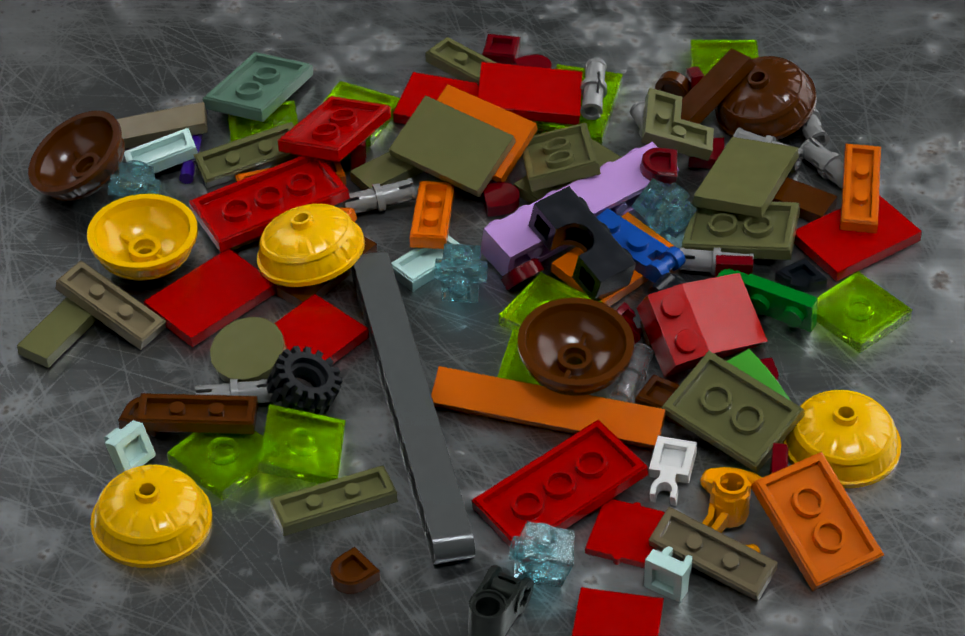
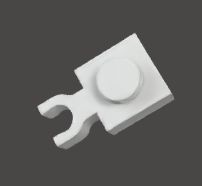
[649,436,697,506]

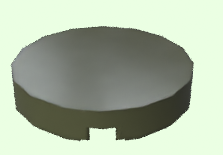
[210,317,286,383]

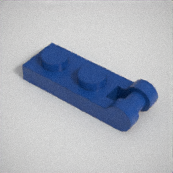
[596,208,686,283]

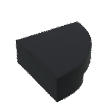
[775,258,828,292]

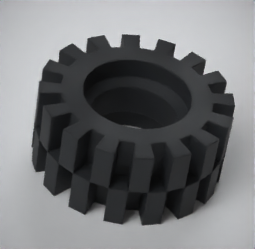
[266,346,343,419]

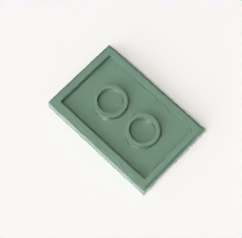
[203,52,313,122]

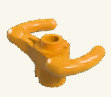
[700,467,763,553]

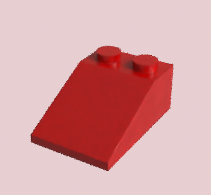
[636,273,768,377]

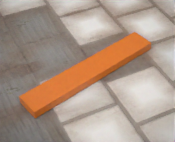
[431,366,666,449]

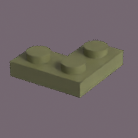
[641,88,714,161]

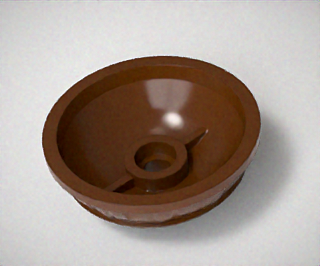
[715,56,817,140]
[28,111,125,201]
[517,297,634,396]

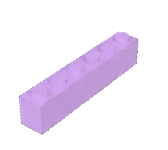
[480,142,679,276]

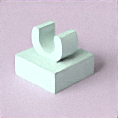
[104,420,156,474]
[643,546,692,603]

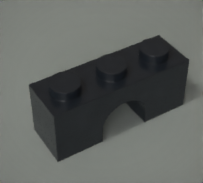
[528,186,636,301]

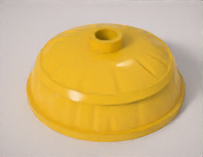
[87,194,198,281]
[257,204,365,287]
[783,390,901,489]
[90,465,212,568]

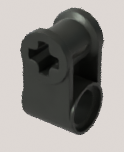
[468,565,534,636]

